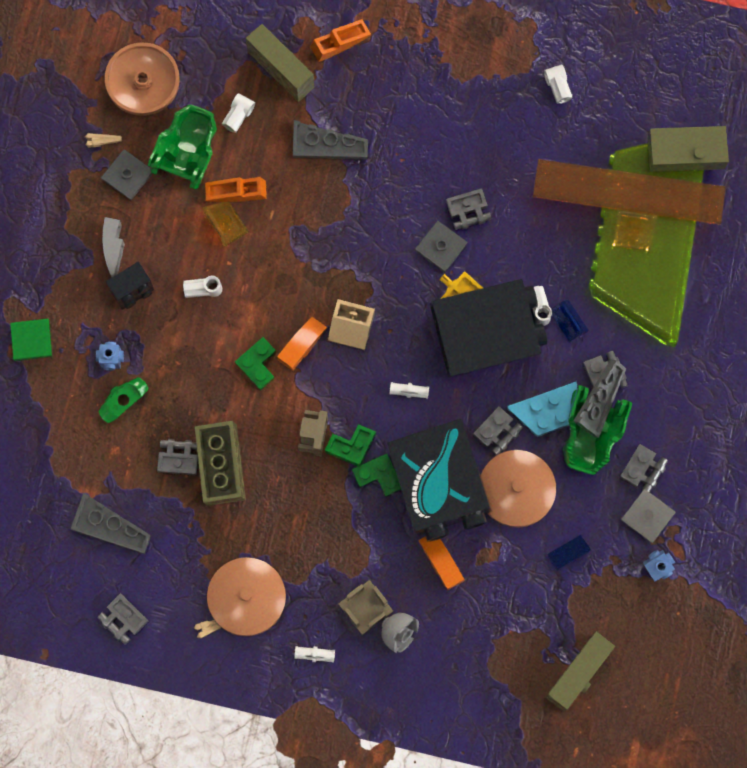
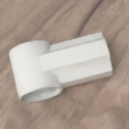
[544,65,572,104]
[222,94,255,133]
[183,276,223,298]
[532,286,552,326]

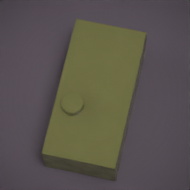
[246,24,314,102]
[647,126,729,172]
[195,421,246,506]
[545,631,615,712]

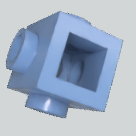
[96,342,124,370]
[643,550,675,581]

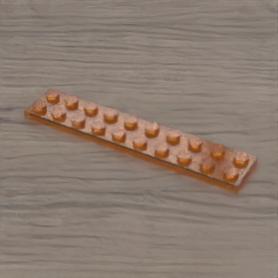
[533,159,726,225]

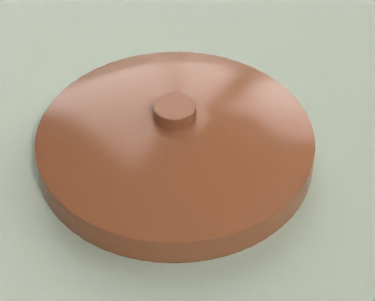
[105,43,180,116]
[481,450,556,528]
[207,558,286,637]

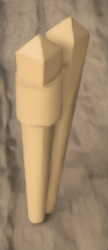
[85,133,122,148]
[194,620,221,639]

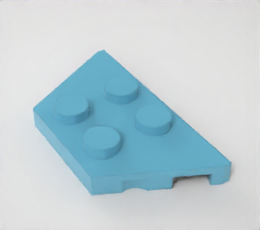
[507,382,577,437]

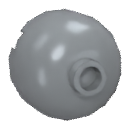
[381,612,419,653]

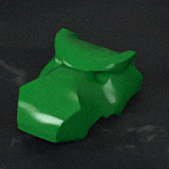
[147,104,217,189]
[562,385,632,475]

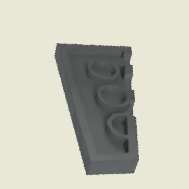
[293,120,368,160]
[573,359,626,438]
[71,493,151,554]

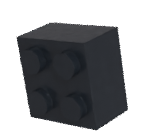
[106,261,154,310]

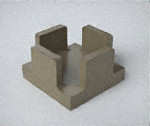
[298,410,328,457]
[338,580,393,635]

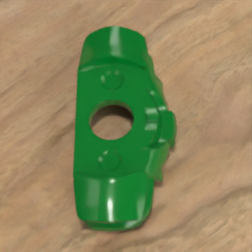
[98,377,148,423]

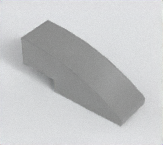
[102,217,125,277]

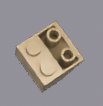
[328,299,375,350]

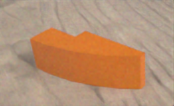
[310,19,371,62]
[205,177,267,202]
[277,317,327,371]
[418,536,465,590]

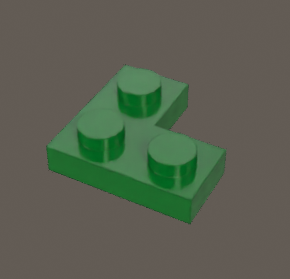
[235,337,276,391]
[325,424,376,467]
[352,454,401,497]

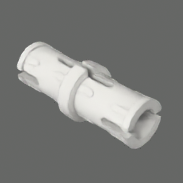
[390,382,429,399]
[295,646,335,663]

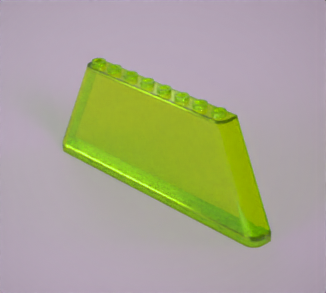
[589,143,704,347]

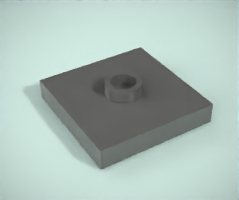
[101,149,153,201]
[415,221,468,273]
[621,488,676,543]

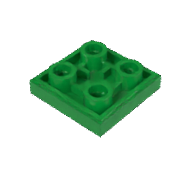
[10,319,53,361]

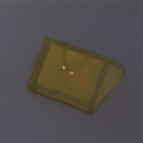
[202,201,249,247]
[613,211,657,251]

